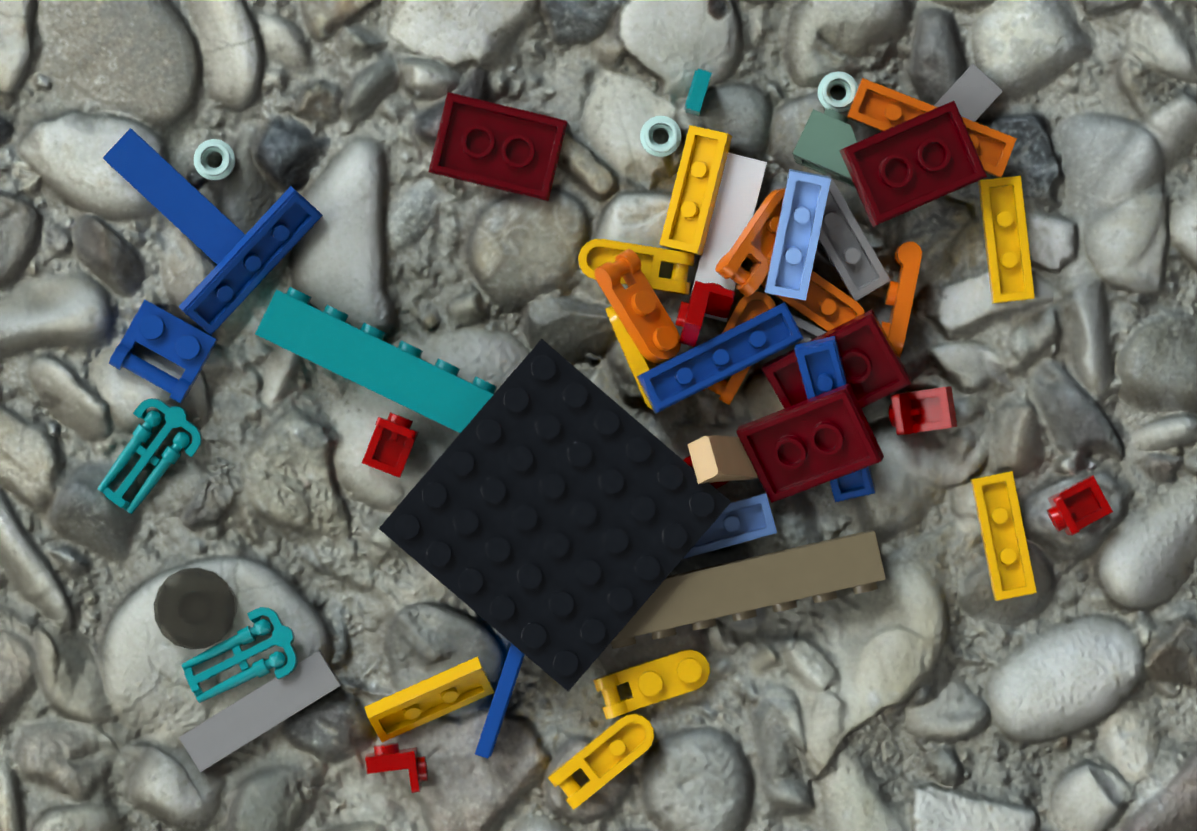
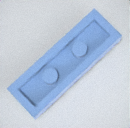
[765,169,831,301]

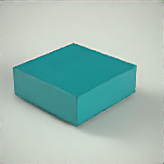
[684,68,712,116]

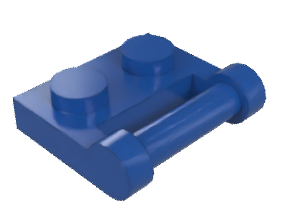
[109,299,218,404]

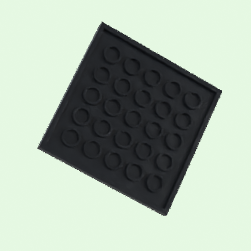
[378,339,731,692]

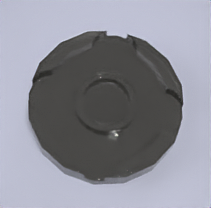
[153,567,237,650]

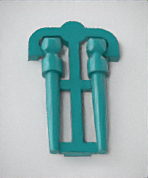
[97,398,202,514]
[181,607,298,703]

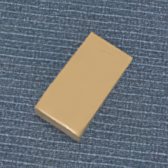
[687,435,759,484]

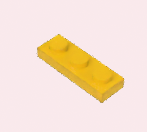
[659,125,732,256]
[978,175,1035,304]
[970,471,1037,601]
[364,656,495,743]

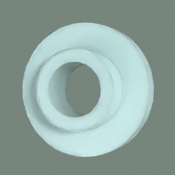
[817,71,858,113]
[640,116,681,157]
[194,139,235,181]

